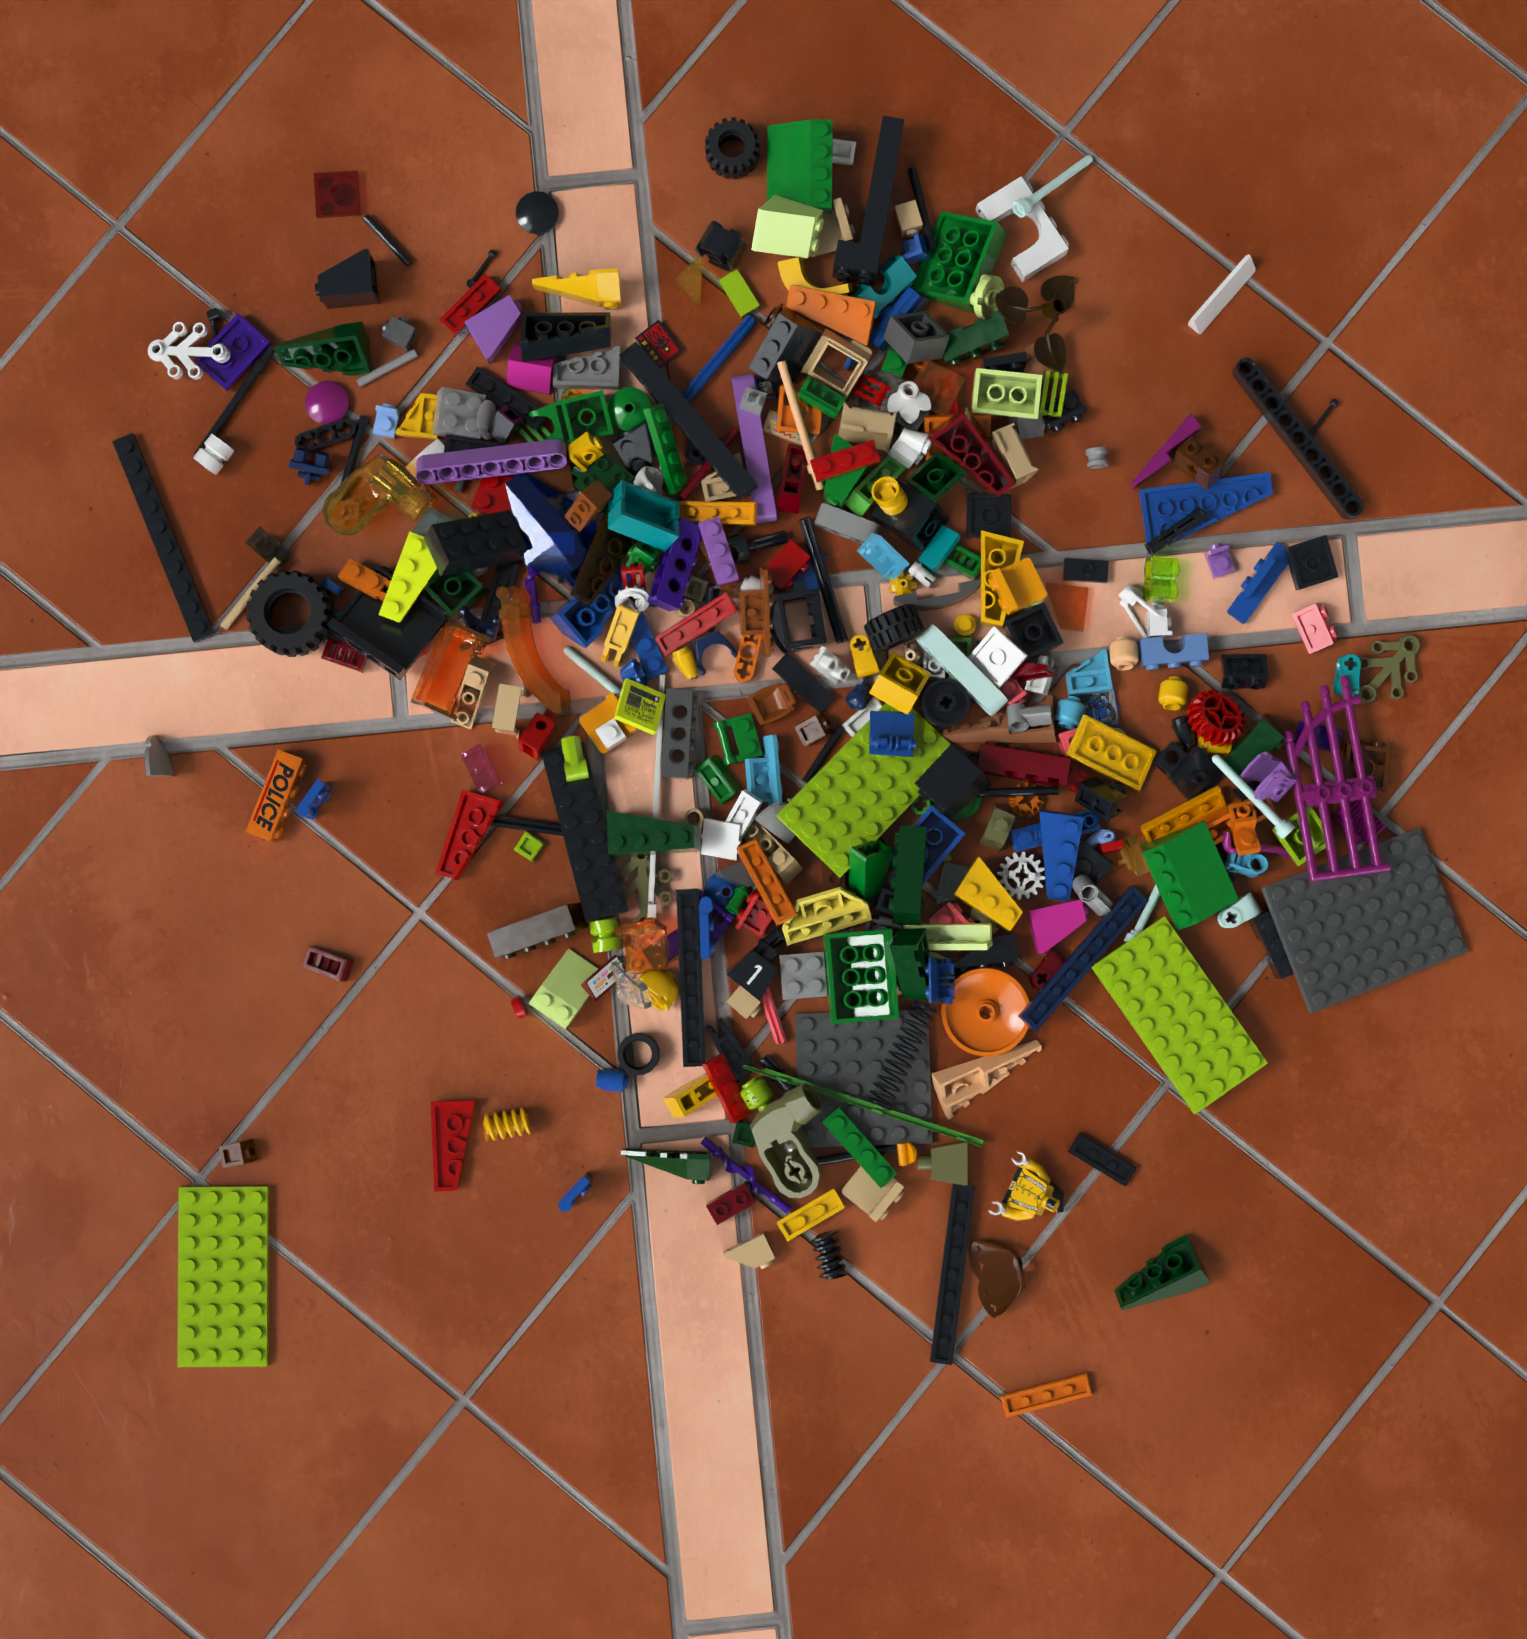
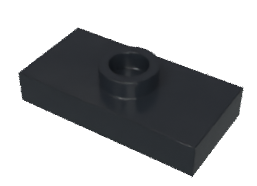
[1063,558,1109,584]

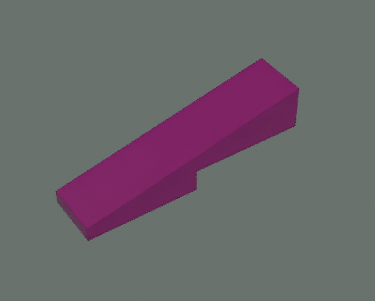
[1130,413,1201,489]

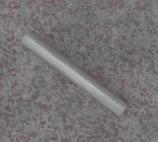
[356,349,418,387]

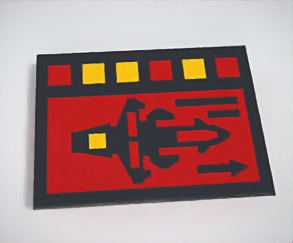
[635,320,682,368]

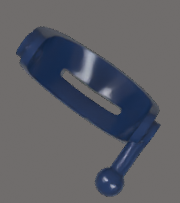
[461,607,502,641]
[695,631,738,675]

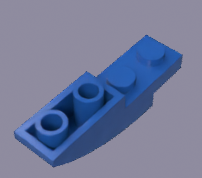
[1009,810,1101,853]

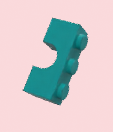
[850,254,917,320]

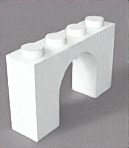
[975,176,1069,282]

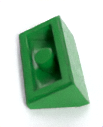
[695,754,742,805]

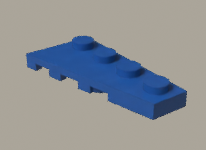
[1039,809,1084,902]

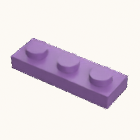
[698,516,739,587]

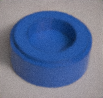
[321,576,344,595]

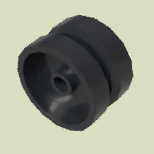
[920,679,970,729]

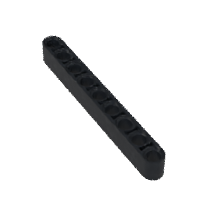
[619,341,758,501]
[1232,358,1364,520]

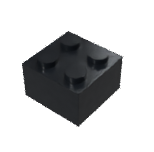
[1003,603,1064,662]

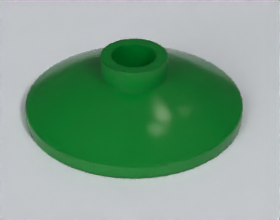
[608,387,651,431]

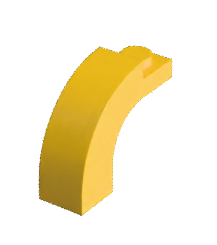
[778,257,853,296]

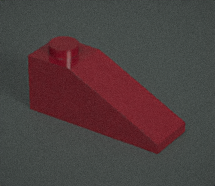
[777,444,807,514]

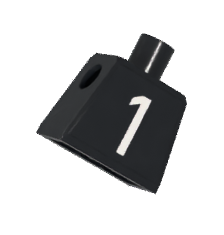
[726,945,778,1001]

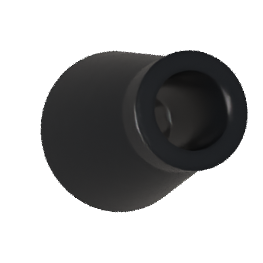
[1171,715,1196,748]

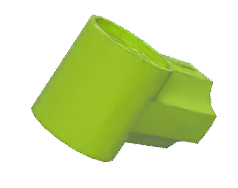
[561,736,589,782]

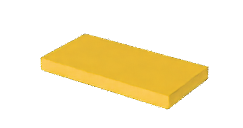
[1066,715,1157,791]

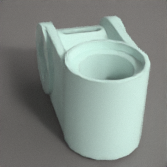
[1217,892,1262,928]

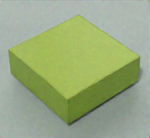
[514,831,545,862]

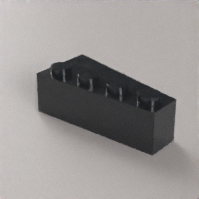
[520,312,611,362]

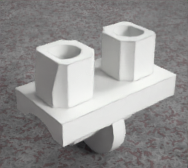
[810,646,850,684]

